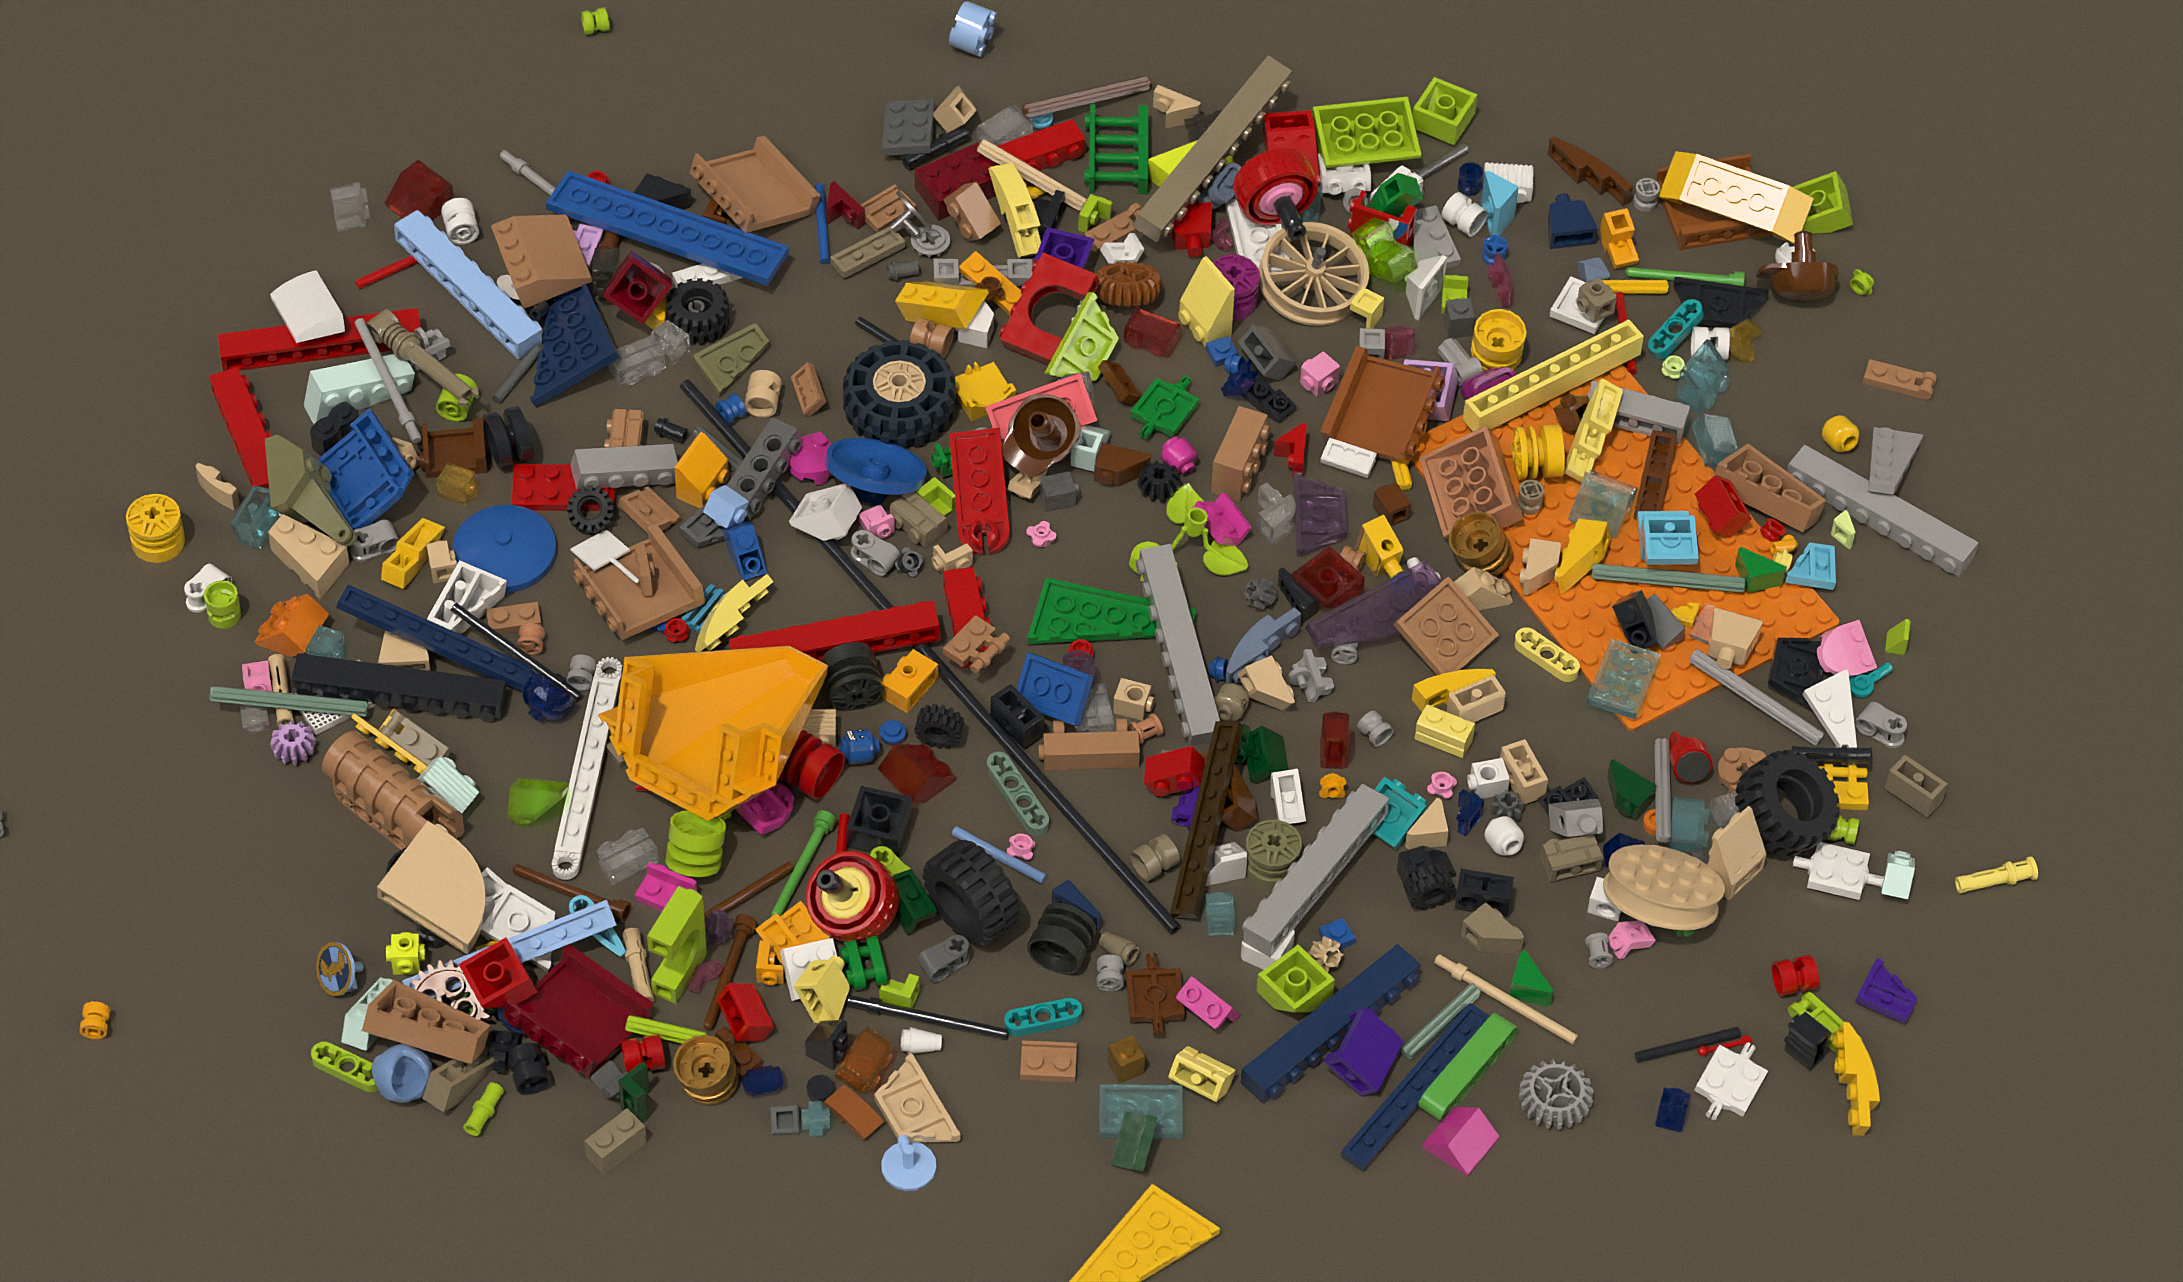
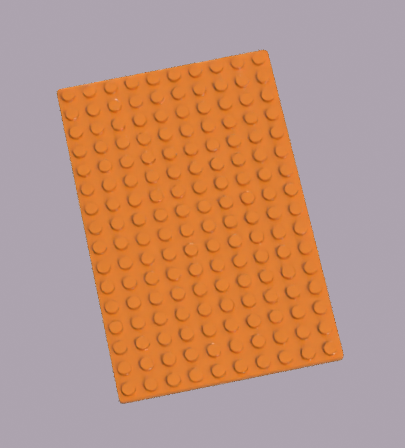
[1410,364,1839,731]

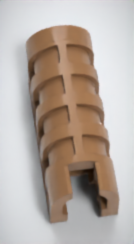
[322,731,464,850]

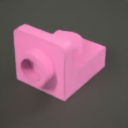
[858,504,895,538]
[242,660,273,692]
[1608,920,1656,959]

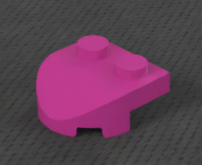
[788,432,832,485]
[735,782,794,835]

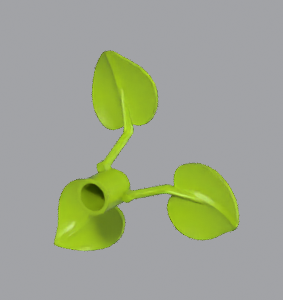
[1129,483,1248,576]

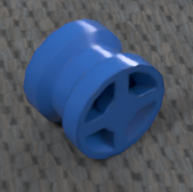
[1482,235,1508,266]
[715,393,746,424]

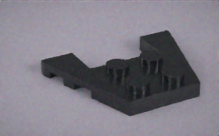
[1767,637,1823,712]

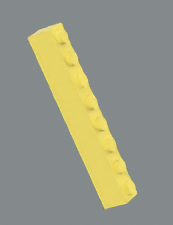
[1463,320,1644,431]

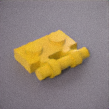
[1818,764,1869,810]

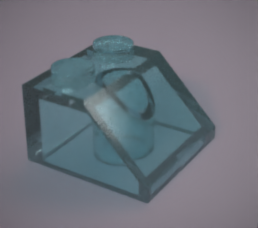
[1675,339,1730,415]
[1568,470,1638,538]

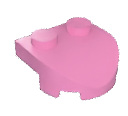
[1817,620,1877,678]

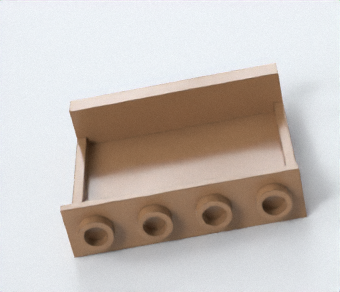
[690,135,821,233]
[572,524,705,640]

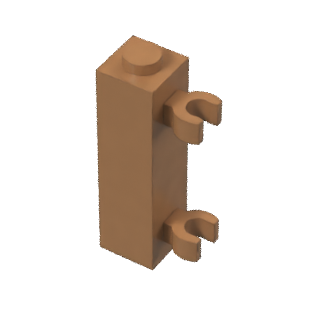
[1038,719,1140,770]

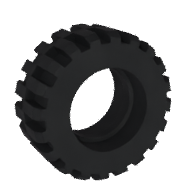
[1735,750,1840,857]
[922,840,1020,946]

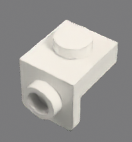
[1100,233,1144,264]

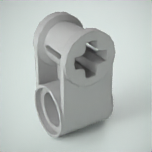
[350,520,400,562]
[851,530,900,576]
[1855,702,1907,748]

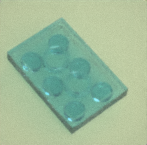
[1586,639,1661,720]
[1099,1084,1183,1139]

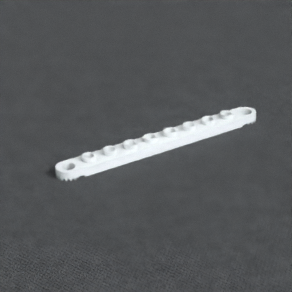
[552,657,623,880]

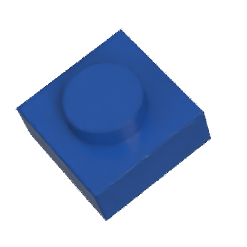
[1205,336,1239,367]
[1319,918,1356,950]

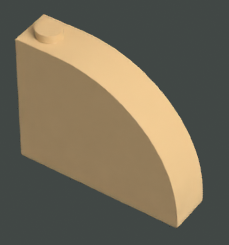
[377,821,485,954]

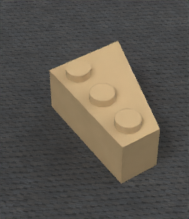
[268,514,350,599]

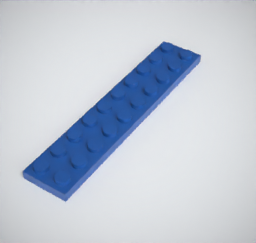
[546,171,789,286]

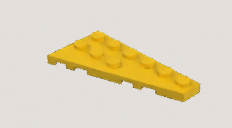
[1069,1184,1220,1282]

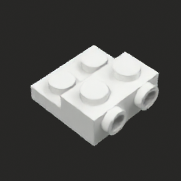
[1318,154,1371,195]

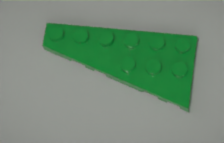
[1027,578,1196,644]

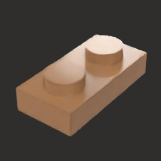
[486,602,541,634]

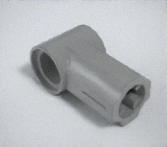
[1437,338,1483,386]

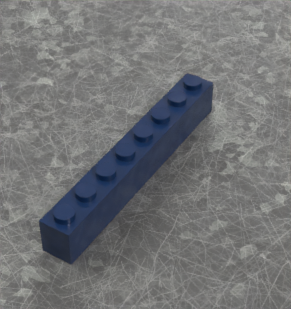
[1241,944,1420,1104]

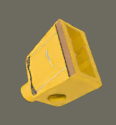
[1355,515,1405,581]

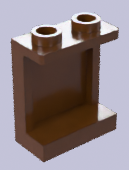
[418,418,487,478]

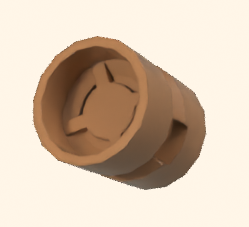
[909,317,954,358]

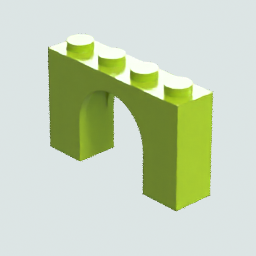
[647,886,707,1004]

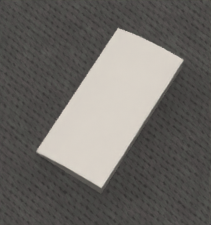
[270,270,345,343]

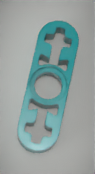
[1648,299,1704,359]
[1004,998,1082,1037]

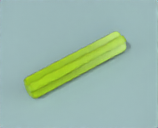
[626,1015,706,1043]

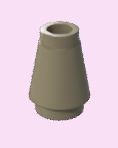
[1099,931,1140,966]

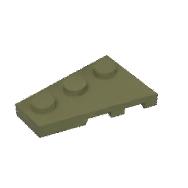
[692,322,769,397]

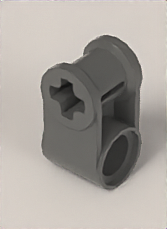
[917,935,970,983]

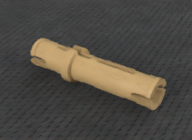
[268,654,294,727]
[622,928,654,1002]

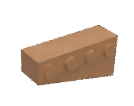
[1713,444,1826,532]
[362,980,490,1064]

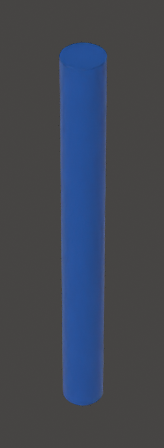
[814,183,830,265]

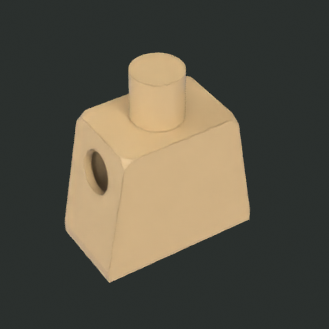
[1708,607,1763,669]
[379,630,431,671]

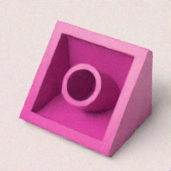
[1422,1107,1499,1177]

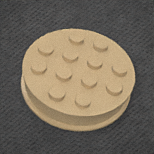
[1603,845,1725,930]

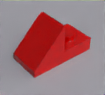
[1274,423,1307,479]

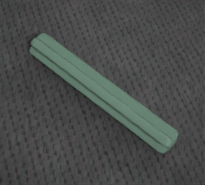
[1401,984,1481,1060]

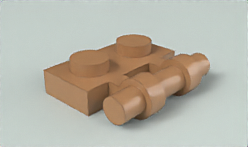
[943,615,1010,674]

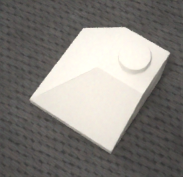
[1405,255,1447,321]

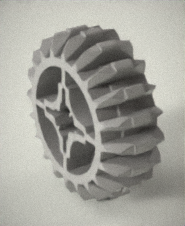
[1519,1058,1593,1131]

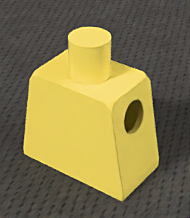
[793,956,850,1023]

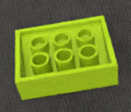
[1312,97,1421,168]

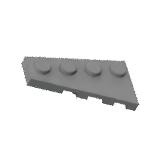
[1868,427,1924,495]

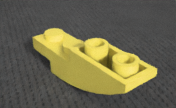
[988,163,1041,259]
[695,574,773,652]

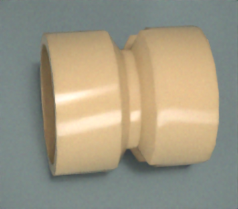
[744,370,782,418]

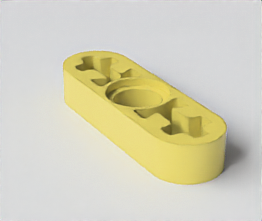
[1514,628,1580,682]

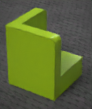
[916,477,956,517]
[879,973,920,1008]

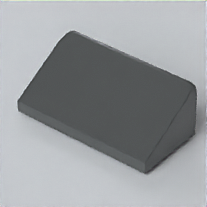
[1647,594,1685,650]

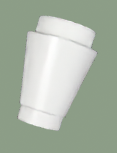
[901,1027,942,1054]

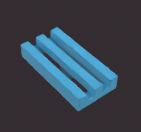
[681,584,725,633]

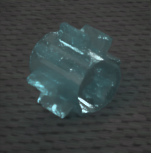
[801,1101,830,1136]

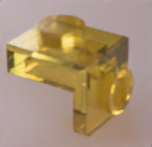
[1729,319,1762,363]

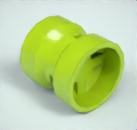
[581,7,610,35]
[1828,815,1859,845]

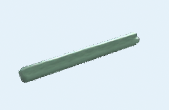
[1592,563,1745,592]
[209,686,368,717]

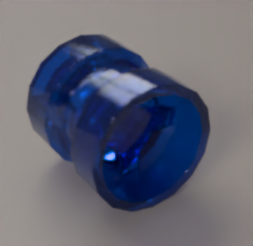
[1457,162,1483,196]

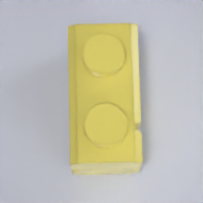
[1415,704,1475,758]
[1168,1046,1236,1102]

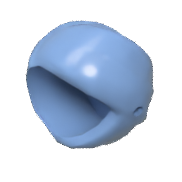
[372,1044,433,1103]

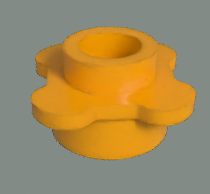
[1319,773,1346,798]

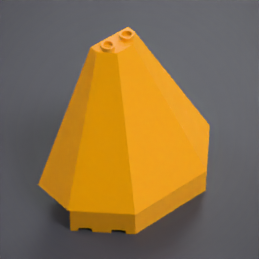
[598,646,828,821]

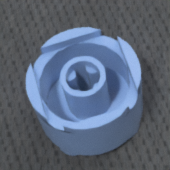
[949,1,997,57]

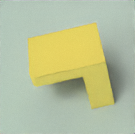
[1350,287,1384,329]

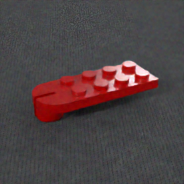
[949,427,1010,556]

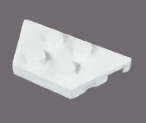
[481,884,555,972]

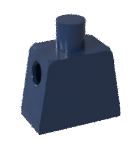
[1548,193,1598,249]

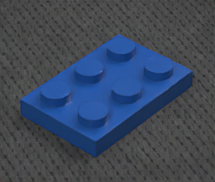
[1017,652,1094,726]

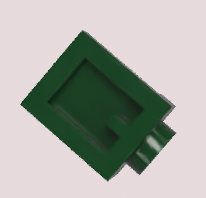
[1234,723,1256,765]

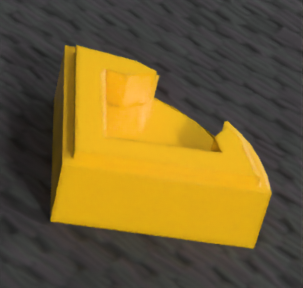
[1671,603,1700,629]

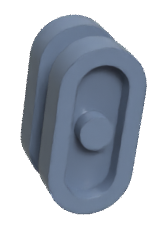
[1197,163,1241,211]

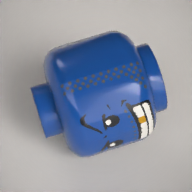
[839,729,879,764]

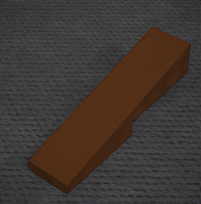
[1633,430,1677,519]

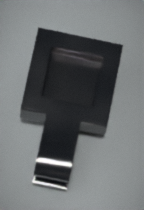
[487,1029,519,1072]

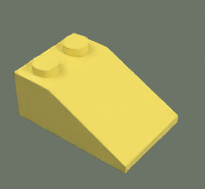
[1178,256,1235,347]

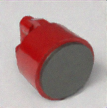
[1669,731,1713,783]

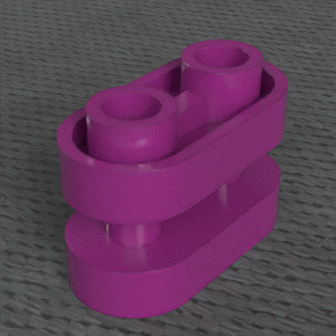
[1461,367,1516,400]

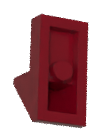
[826,181,865,230]

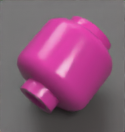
[1161,437,1198,475]

